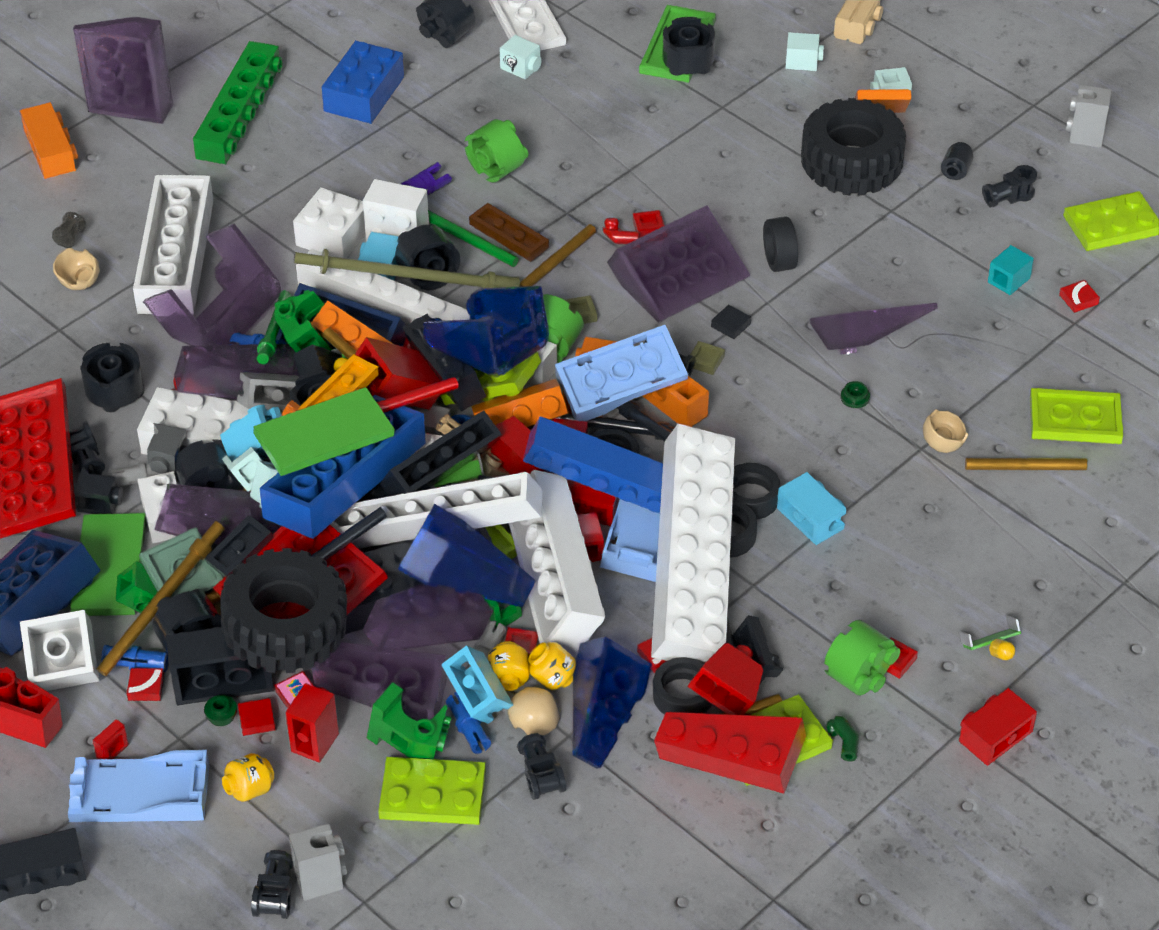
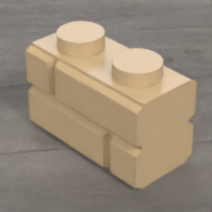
[834,0,883,44]

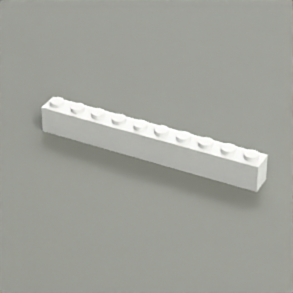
[296,248,557,385]

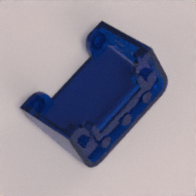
[423,286,549,375]

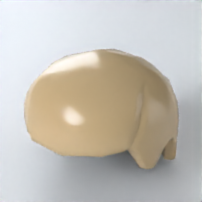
[53,248,100,290]
[923,409,968,453]
[507,687,560,735]

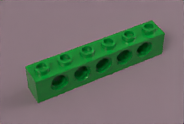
[193,41,283,165]

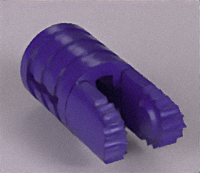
[401,162,453,196]

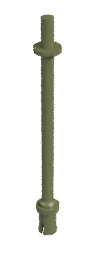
[294,249,520,295]

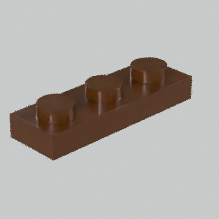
[469,203,549,262]

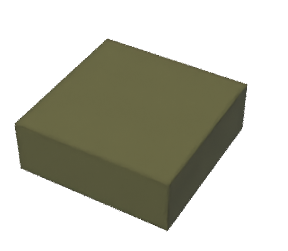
[565,295,597,324]
[690,341,725,375]

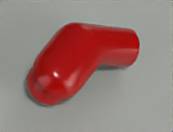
[602,218,639,245]

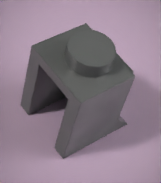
[147,423,187,476]

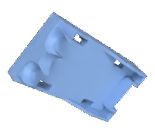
[555,325,688,421]
[600,499,660,582]
[68,750,210,822]

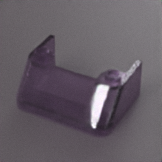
[143,223,281,356]

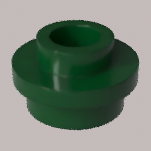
[840,381,870,408]
[204,695,237,726]

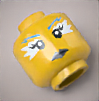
[487,641,530,691]
[528,642,576,690]
[222,753,274,802]

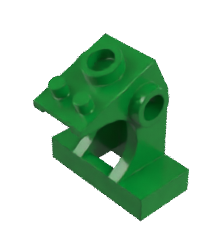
[275,290,333,352]
[367,682,452,759]

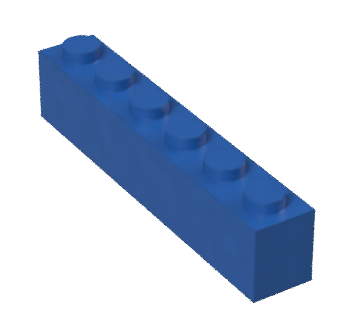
[523,416,663,514]

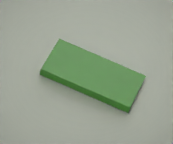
[639,5,716,83]
[253,387,394,476]
[70,513,146,616]

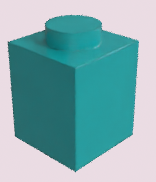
[988,245,1034,295]

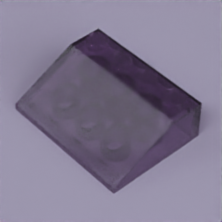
[73,17,173,124]
[607,205,750,323]

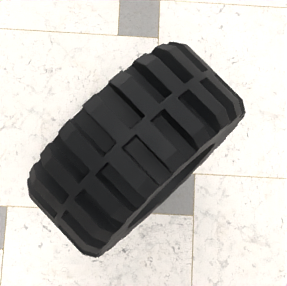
[801,98,906,196]
[221,548,347,674]

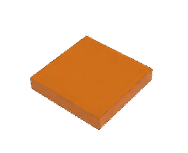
[855,89,911,113]

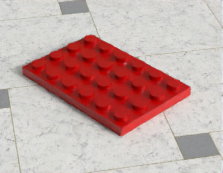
[0,378,76,539]

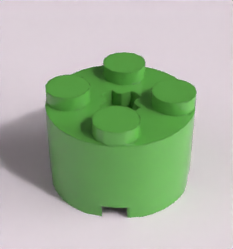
[465,119,529,183]
[517,294,584,363]
[824,620,900,695]

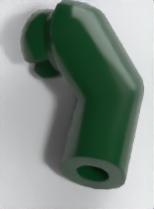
[826,716,859,762]

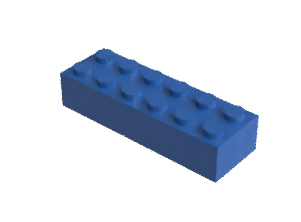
[260,395,426,539]

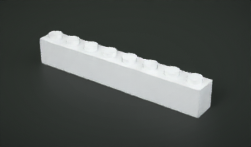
[330,472,542,549]

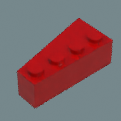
[0,667,63,748]
[654,712,806,794]

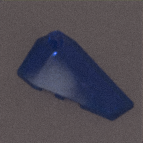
[398,504,536,607]
[572,636,652,769]

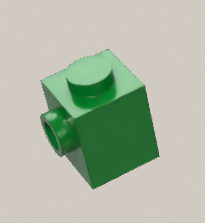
[116,561,157,613]

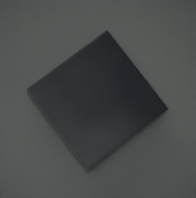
[711,304,751,339]

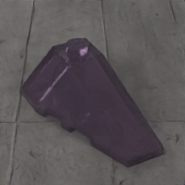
[810,303,938,355]

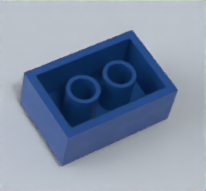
[321,40,404,124]

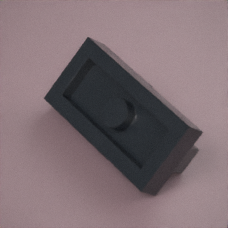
[205,515,273,578]
[733,615,783,684]

